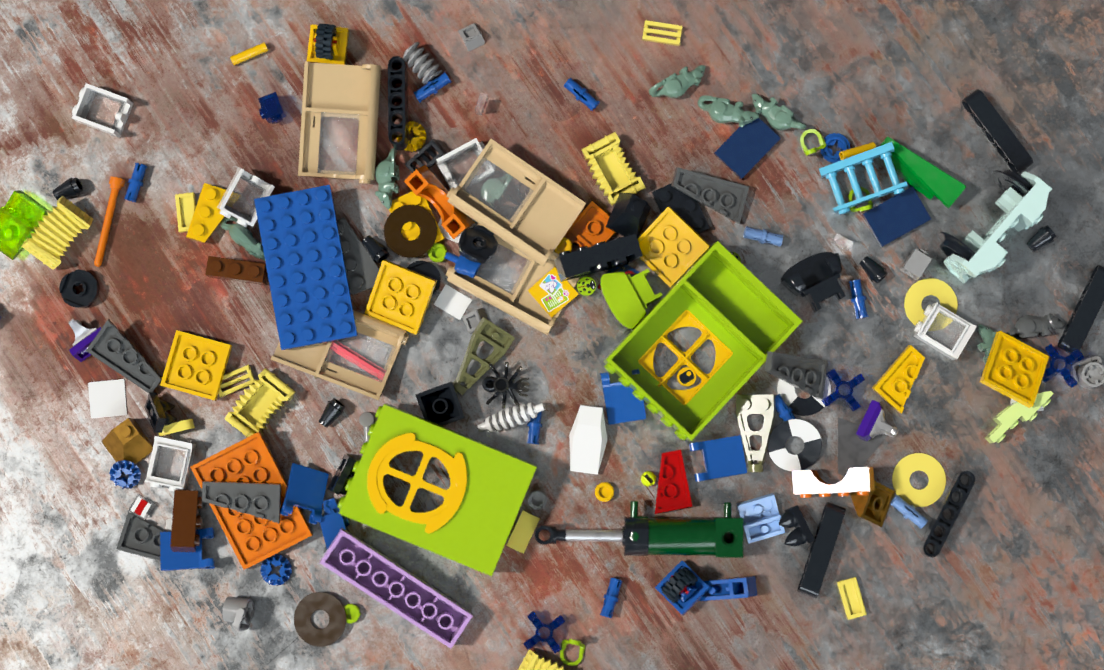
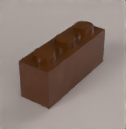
[205,256,268,285]
[170,490,203,552]

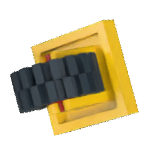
[307,23,349,65]

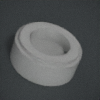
[528,491,547,510]

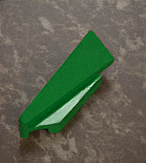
[880,137,966,209]

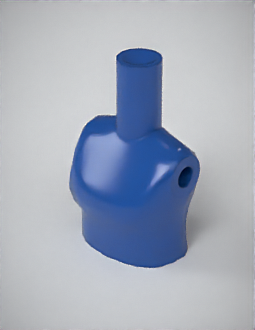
[445,251,481,279]

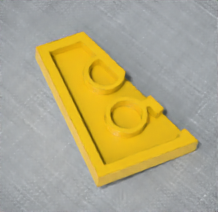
[186,183,241,243]
[872,345,925,414]

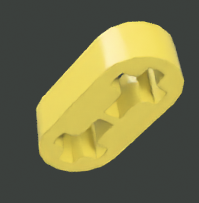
[159,418,195,437]

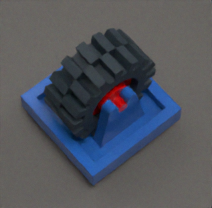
[655,560,710,616]

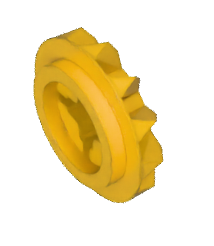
[396,121,427,151]

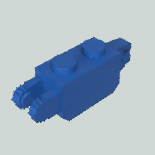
[320,498,352,549]

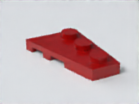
[654,449,693,514]

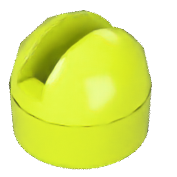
[641,471,656,487]

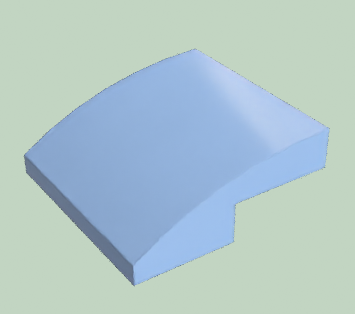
[736,493,785,544]

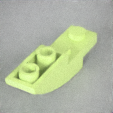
[985,391,1054,443]

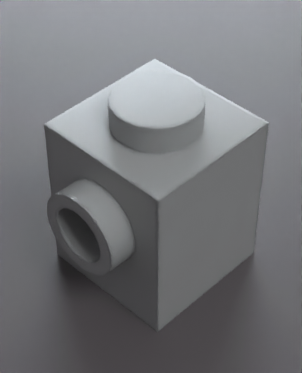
[900,249,932,280]

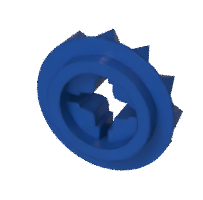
[820,133,850,163]
[109,460,141,489]
[260,554,292,586]

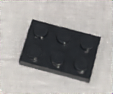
[651,183,710,234]

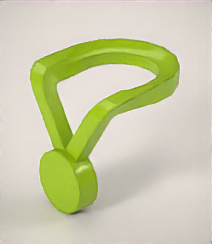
[800,129,826,156]
[848,187,873,212]
[560,639,586,666]

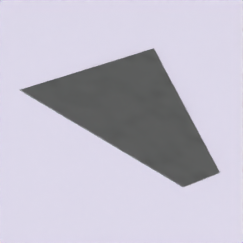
[838,417,887,476]

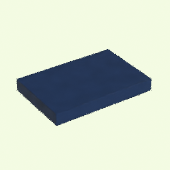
[714,118,781,180]
[862,186,931,247]

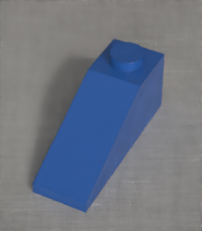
[698,576,757,601]

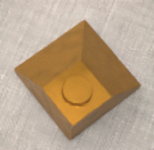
[101,418,153,473]
[850,481,895,527]

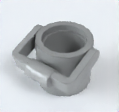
[1069,355,1104,389]
[222,597,255,632]

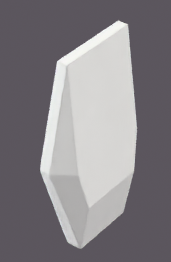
[569,405,608,475]

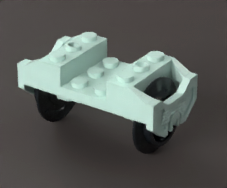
[939,170,1052,283]

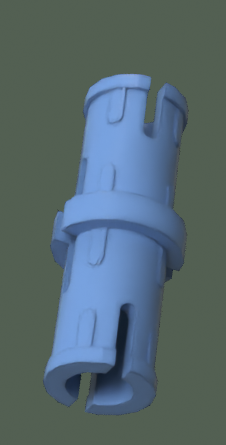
[743,226,783,247]
[890,495,928,528]

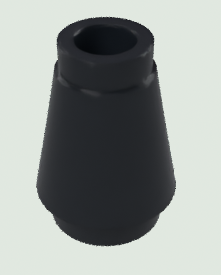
[53,177,83,200]
[1026,225,1057,252]
[362,235,389,263]
[859,256,888,284]
[319,398,345,428]

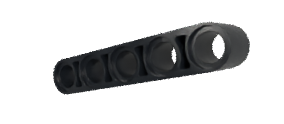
[388,56,409,151]
[962,89,1033,174]
[1057,264,1104,356]
[919,471,975,557]
[797,502,846,598]

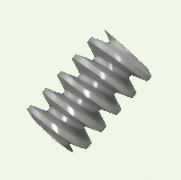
[403,42,443,85]

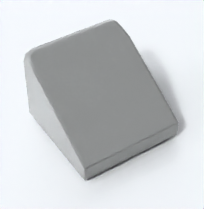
[458,23,485,51]
[462,308,489,334]

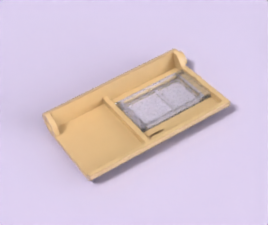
[298,61,381,184]
[446,139,586,267]
[445,223,580,335]
[271,310,409,400]

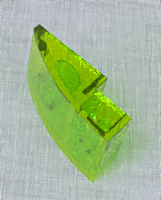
[0,190,48,260]

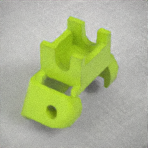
[600,269,663,331]

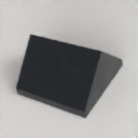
[416,381,465,426]

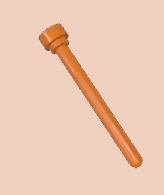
[94,176,125,267]

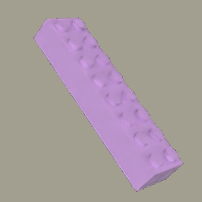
[320,528,473,648]

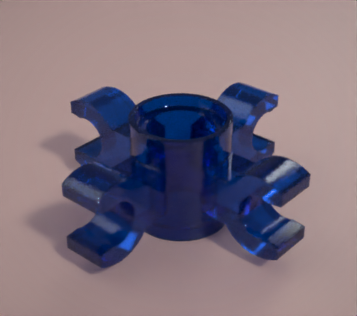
[1042,344,1085,388]
[821,369,865,412]
[523,611,565,654]

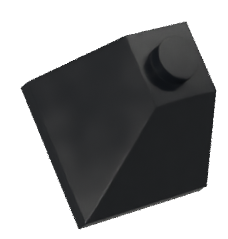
[606,192,651,239]

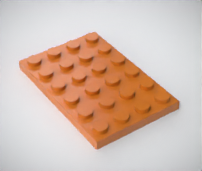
[190,431,313,570]

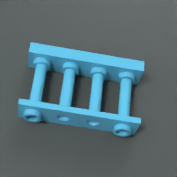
[819,142,908,215]

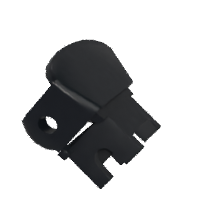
[781,252,845,313]

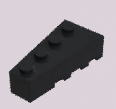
[554,234,643,282]

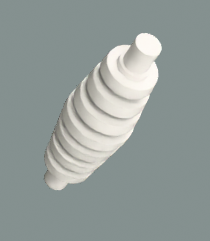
[477,402,546,432]

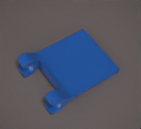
[600,369,646,425]
[689,435,747,482]
[280,463,329,525]
[160,528,215,571]

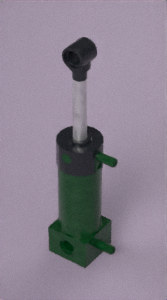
[535,501,743,558]

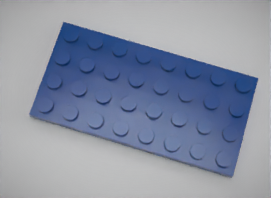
[254,185,358,350]

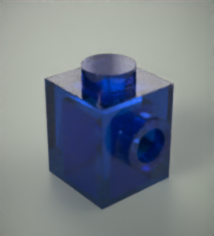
[258,92,286,124]

